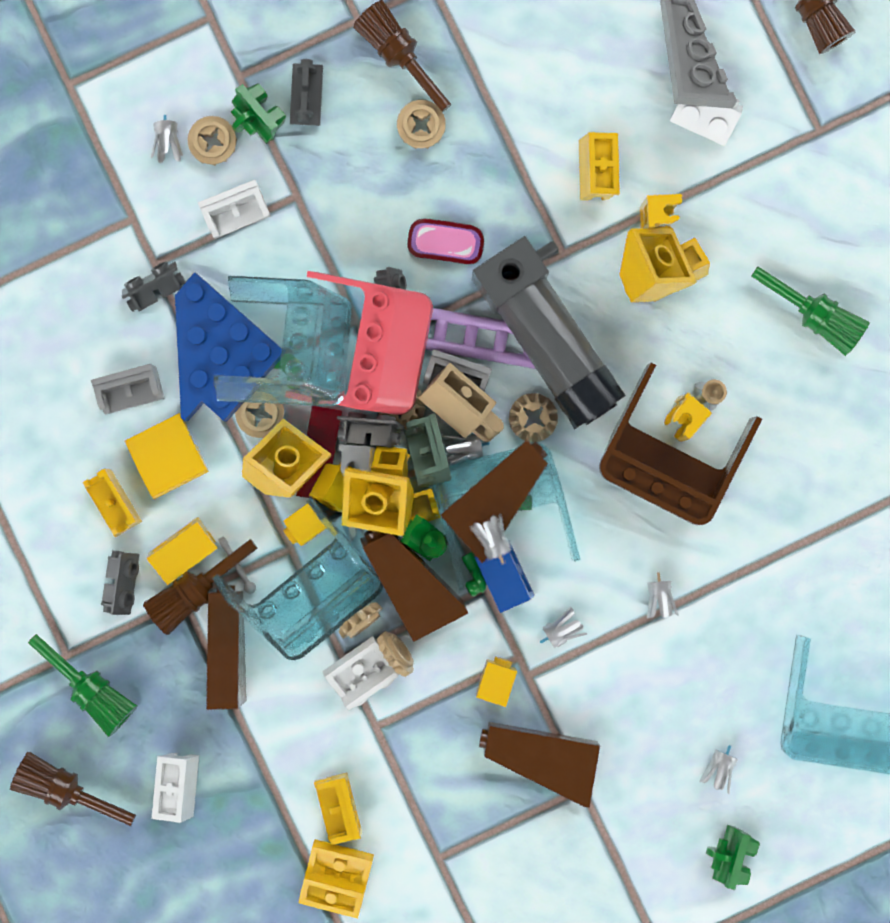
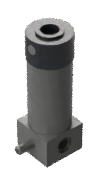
[471,236,626,430]

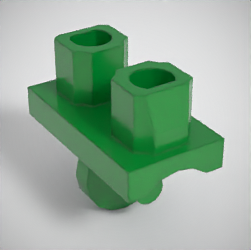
[231,83,286,144]
[401,514,448,562]
[706,825,760,890]

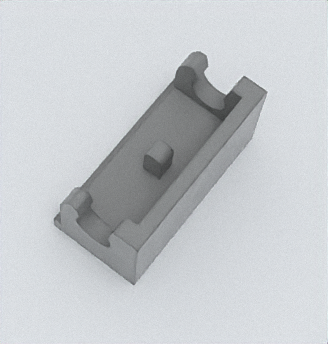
[423,349,492,391]
[91,364,165,415]
[339,444,376,476]

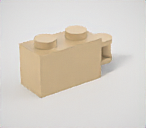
[418,363,504,442]

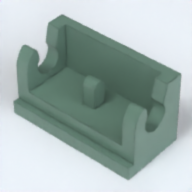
[405,413,452,488]

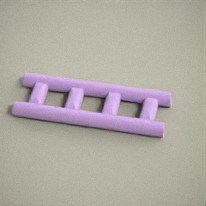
[425,308,536,369]

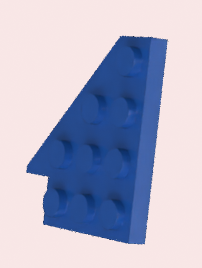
[175,272,287,422]

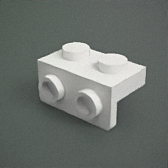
[670,98,743,146]
[322,636,399,711]

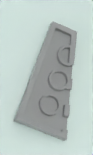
[660,0,737,109]

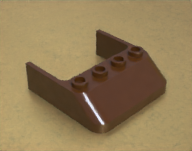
[599,363,762,525]

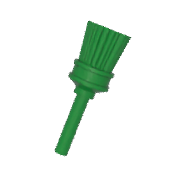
[751,266,870,356]
[28,634,138,737]

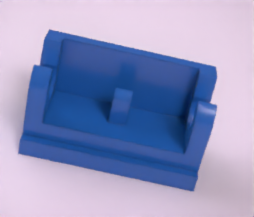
[475,540,535,613]

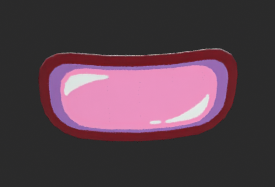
[407,219,484,265]

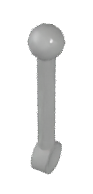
[218,536,256,594]

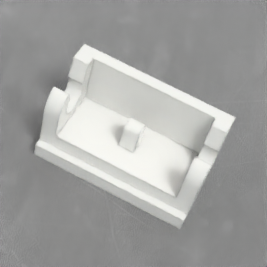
[198,180,271,239]
[152,753,199,823]

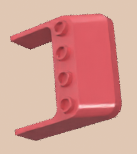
[285,271,433,415]

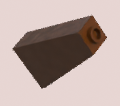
[441,440,548,563]
[360,530,469,642]
[206,585,247,710]
[479,722,600,808]

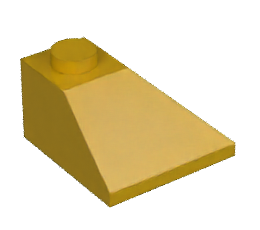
[619,228,697,303]
[242,419,331,498]
[342,467,414,536]

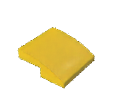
[125,413,209,499]
[298,839,374,919]

